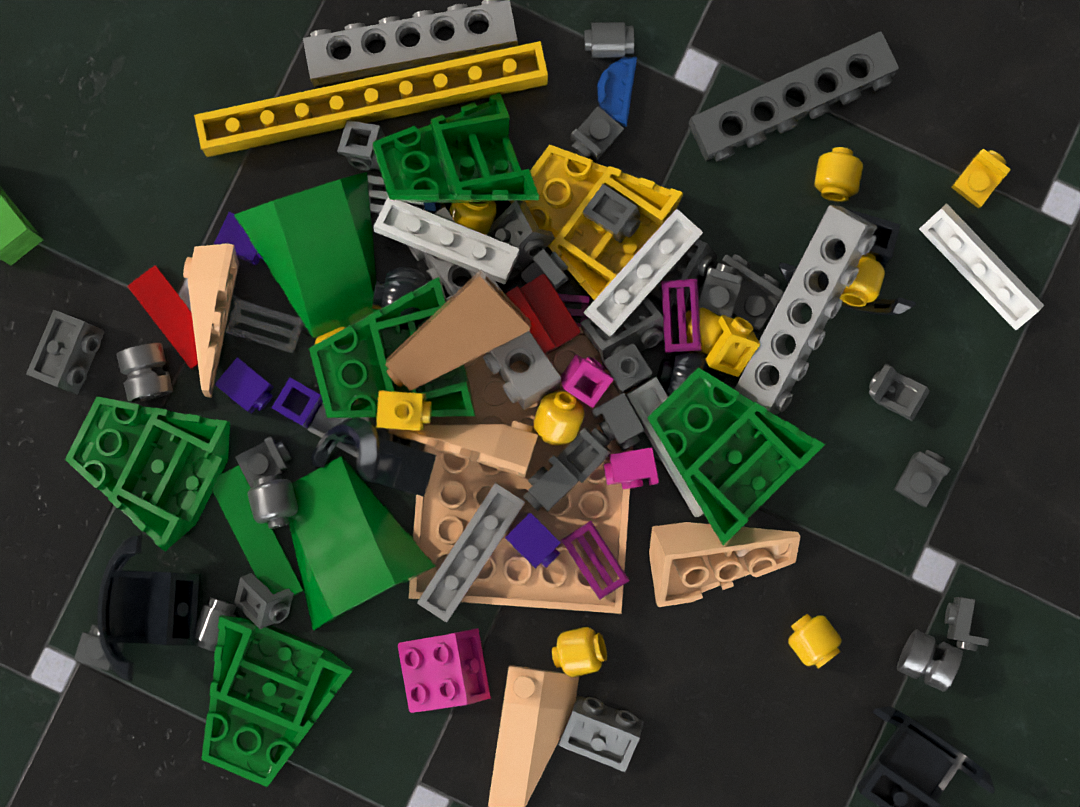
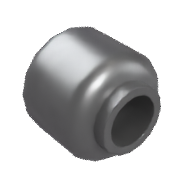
[248,474,298,529]

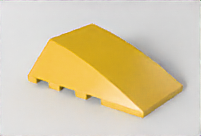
[509,144,683,300]

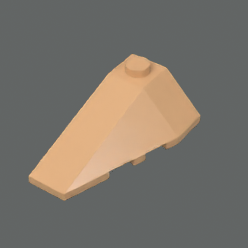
[183,244,239,398]
[388,421,538,478]
[649,522,801,607]
[488,665,579,807]

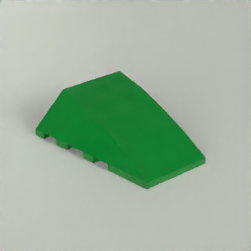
[372,92,539,203]
[234,172,377,338]
[309,277,475,418]
[647,368,825,546]
[65,397,230,551]
[288,456,437,631]
[201,615,353,787]

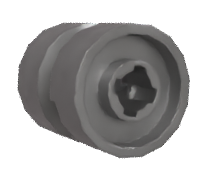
[116,343,173,403]
[897,629,963,692]

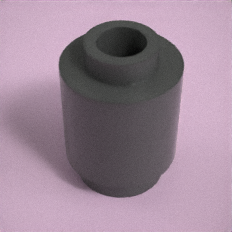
[584,22,634,58]
[195,597,237,652]

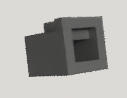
[337,120,385,170]
[591,393,644,451]
[523,455,579,512]
[74,624,124,671]

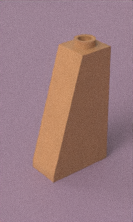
[385,270,531,390]

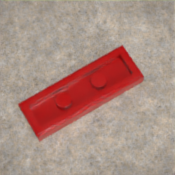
[127,265,198,370]

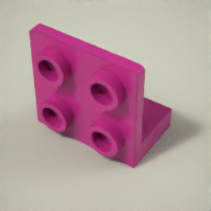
[398,628,491,713]

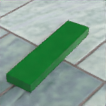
[212,465,304,596]

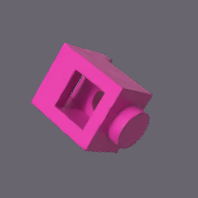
[560,354,614,408]
[603,447,659,490]

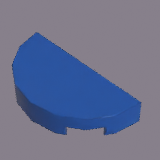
[597,57,637,127]

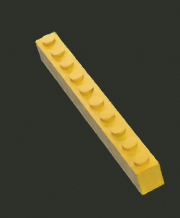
[194,41,548,157]

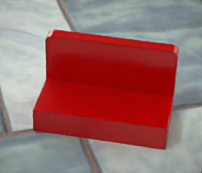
[506,274,581,355]

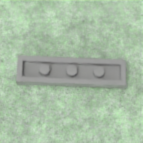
[417,483,525,623]

